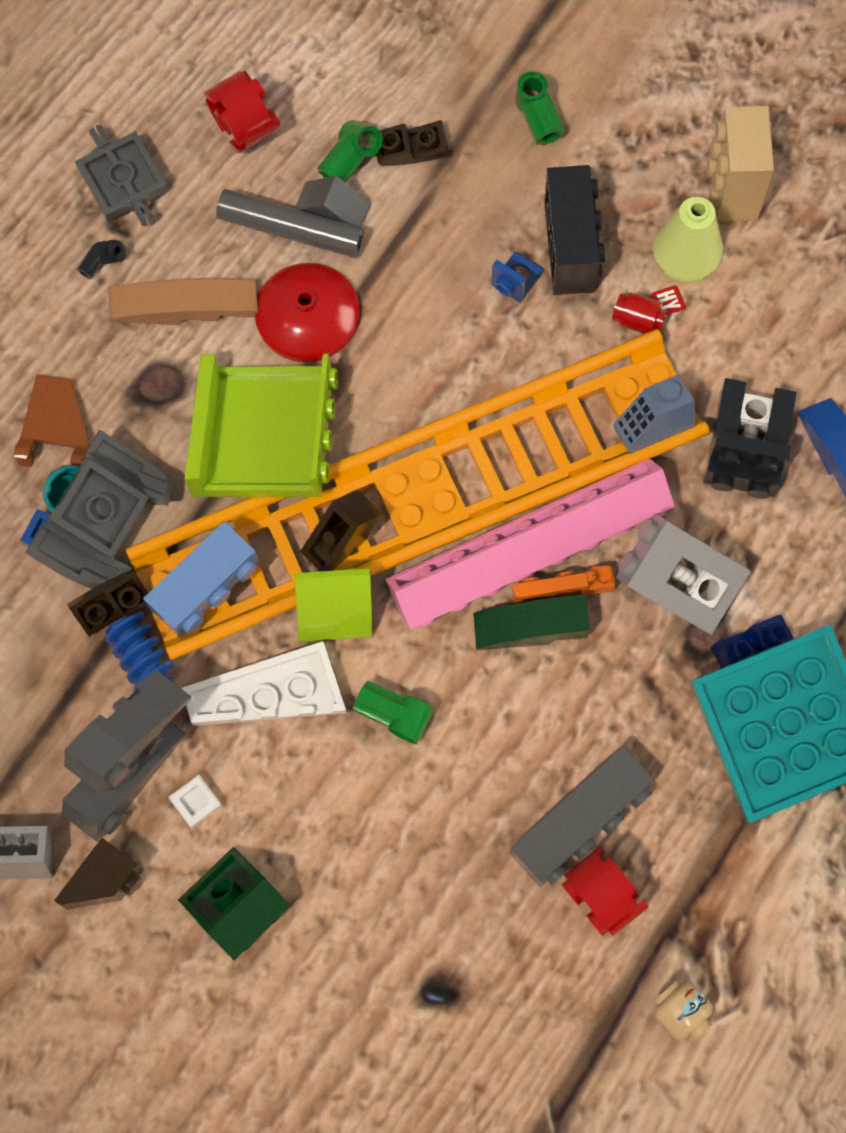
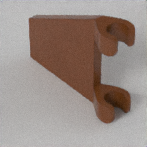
[14,374,90,467]

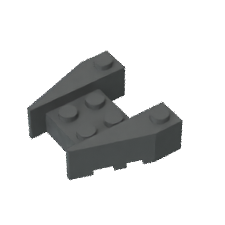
[62,669,192,842]

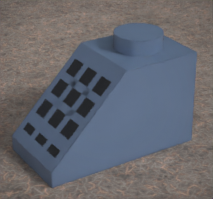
[613,375,695,454]

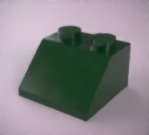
[178,846,291,960]

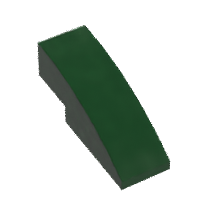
[473,594,589,651]

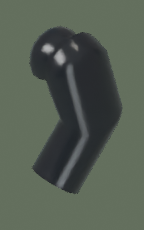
[77,240,126,279]

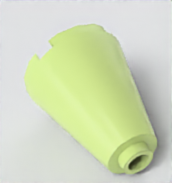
[653,197,723,283]

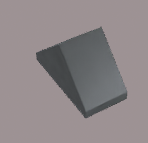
[295,175,370,227]

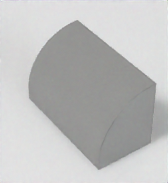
[0,826,53,879]

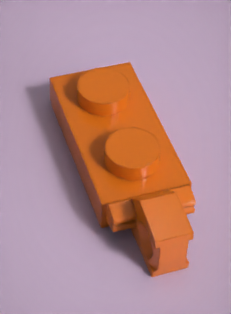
[512,566,615,604]

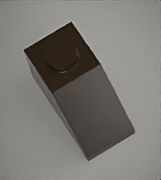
[300,489,383,571]
[54,838,144,910]

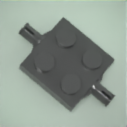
[75,125,169,226]

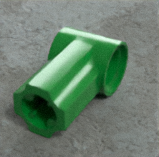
[515,71,564,146]
[317,120,383,183]
[353,680,434,744]

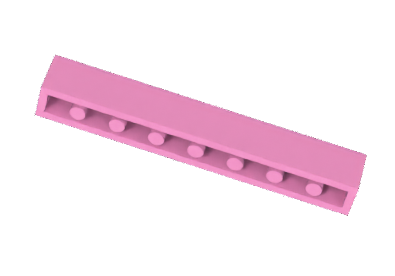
[385,458,675,630]

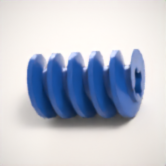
[105,612,174,691]

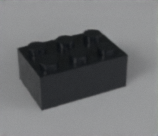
[544,165,605,295]

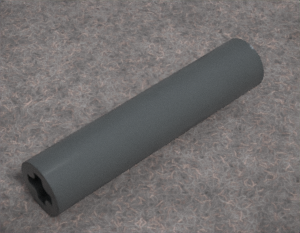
[216,188,364,259]

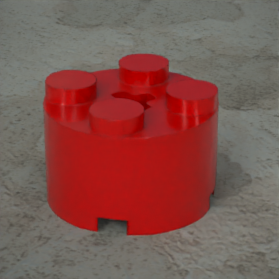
[203,70,281,153]
[561,846,649,936]

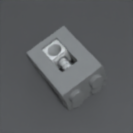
[616,513,751,635]

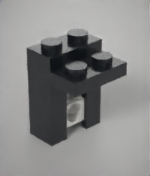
[703,378,797,499]

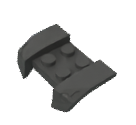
[25,430,173,589]

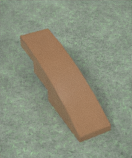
[108,278,258,325]

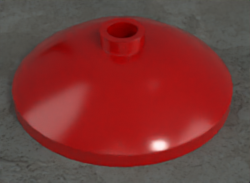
[255,263,360,362]

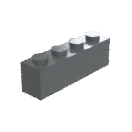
[509,746,654,887]

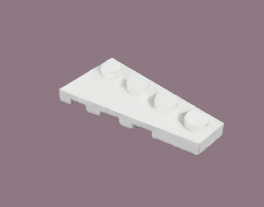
[181,641,347,726]

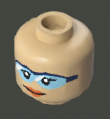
[654,980,713,1041]

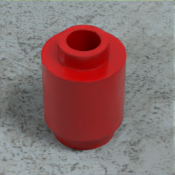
[612,292,667,334]

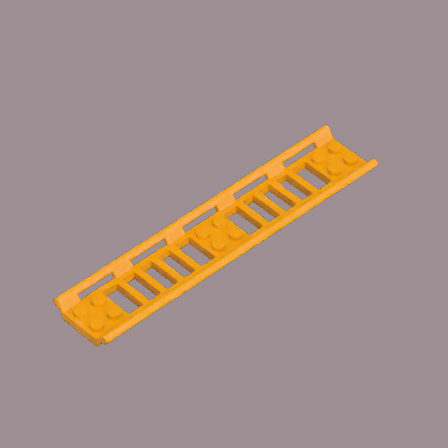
[125,329,710,660]

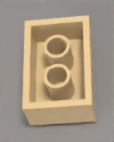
[706,106,774,222]

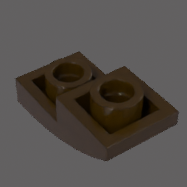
[376,120,450,166]
[67,569,148,637]

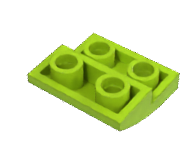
[294,568,372,642]

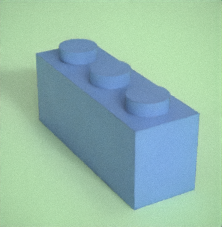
[143,521,259,638]

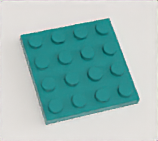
[690,624,846,823]

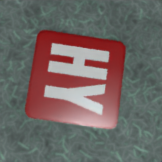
[651,285,686,316]

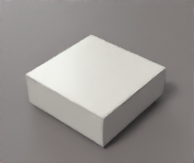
[168,775,222,829]

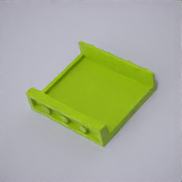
[184,354,338,497]

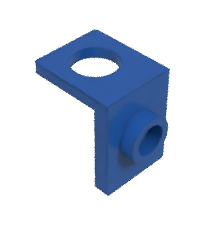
[491,252,543,303]

